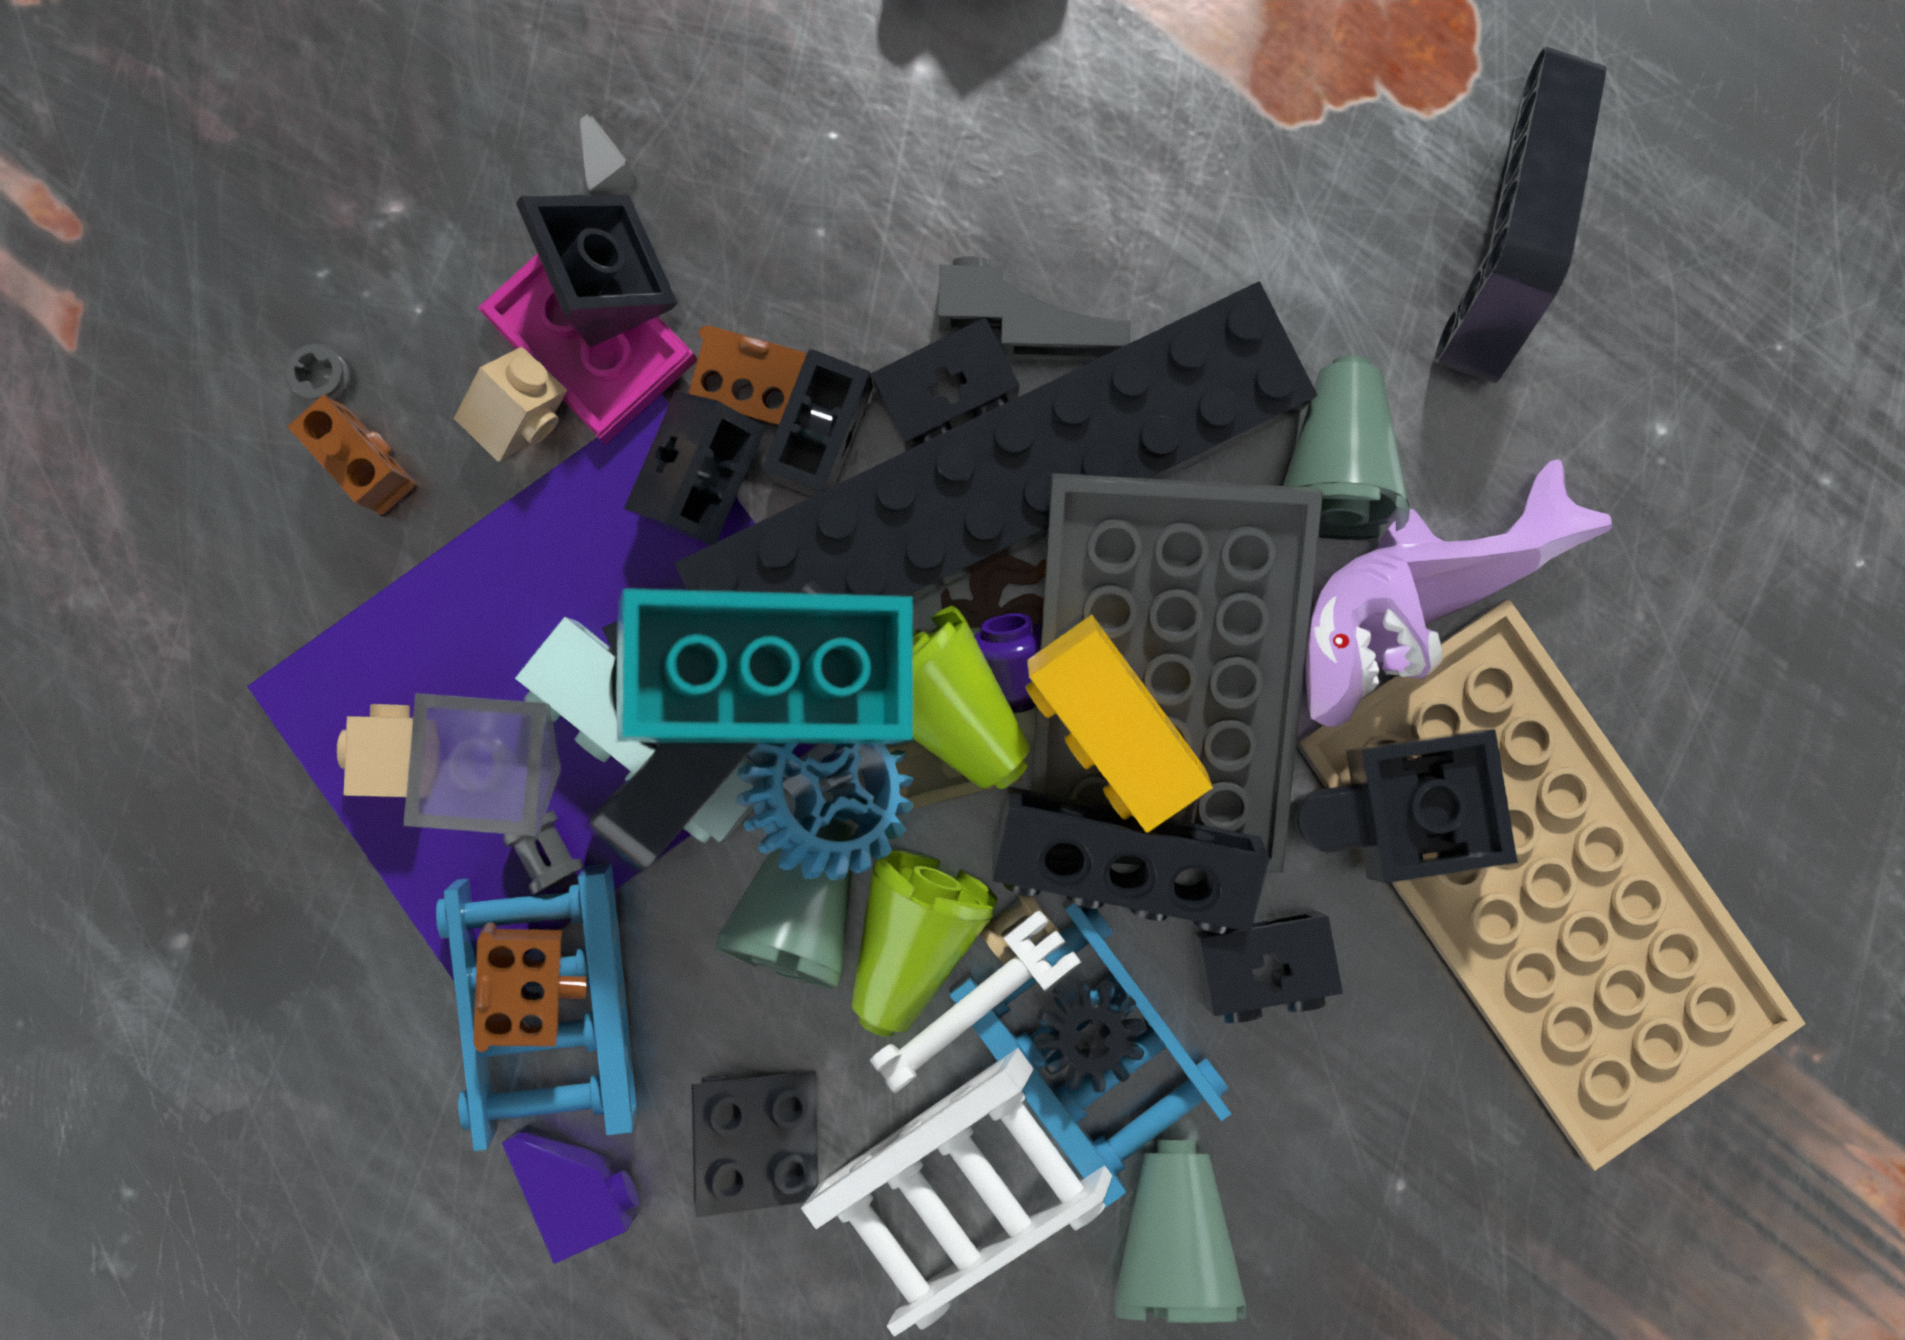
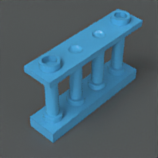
[436,863,638,1151]
[949,900,1232,1208]

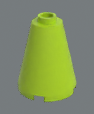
[912,606,1030,789]
[851,848,997,1037]

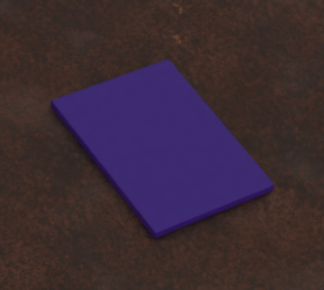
[247,394,821,981]

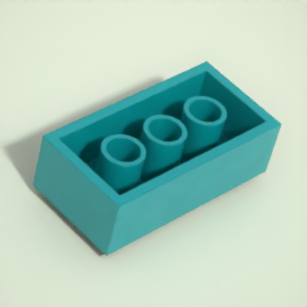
[617,589,913,744]

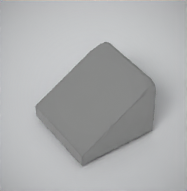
[579,114,636,195]

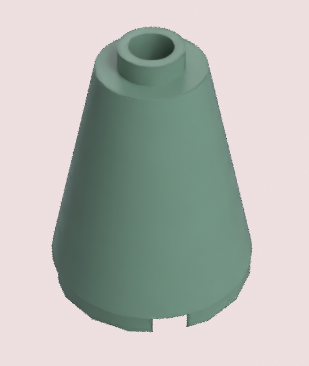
[1283,355,1410,540]
[715,817,856,989]
[1114,1140,1246,1323]

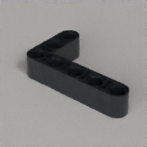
[1434,45,1607,383]
[584,576,834,871]

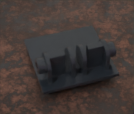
[691,1071,818,1218]

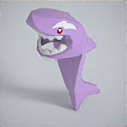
[1304,459,1613,727]

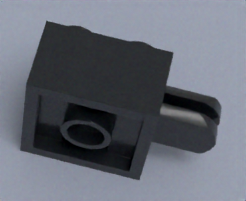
[1295,729,1518,883]

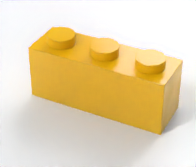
[1025,615,1213,833]

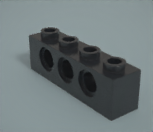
[992,786,1270,934]

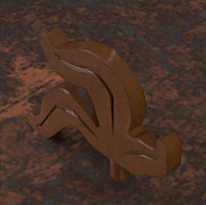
[941,555,1046,628]

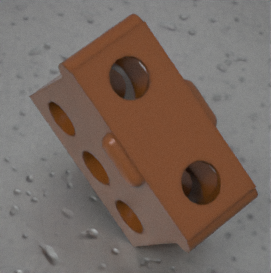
[688,325,807,427]
[287,394,417,517]
[473,922,587,1052]

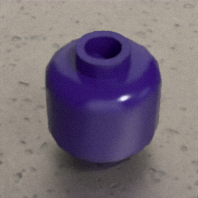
[974,613,1041,713]

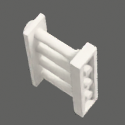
[801,1048,1112,1337]

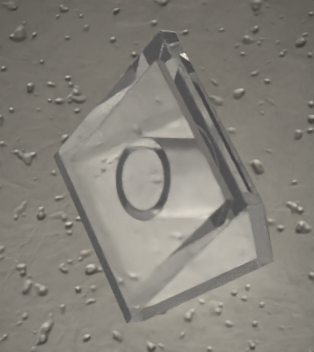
[404,693,561,836]

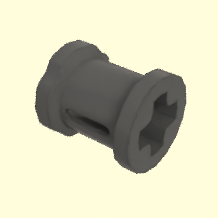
[501,811,585,896]

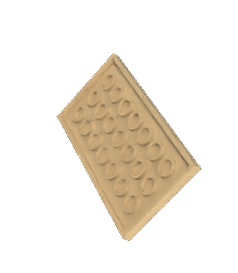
[1296,599,1806,1171]

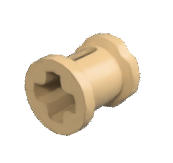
[980,894,1060,965]

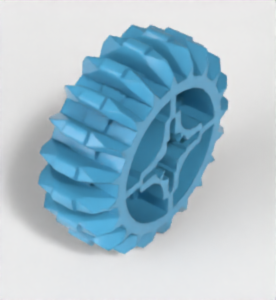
[736,743,915,880]

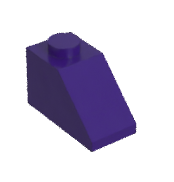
[502,1125,639,1264]

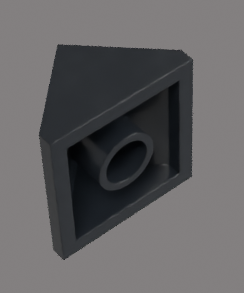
[516,195,678,347]

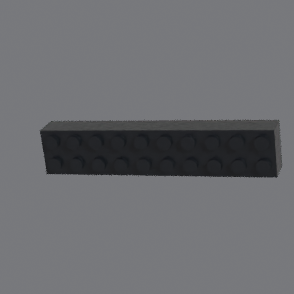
[675,281,1318,601]

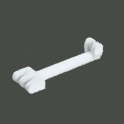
[869,910,1082,1093]

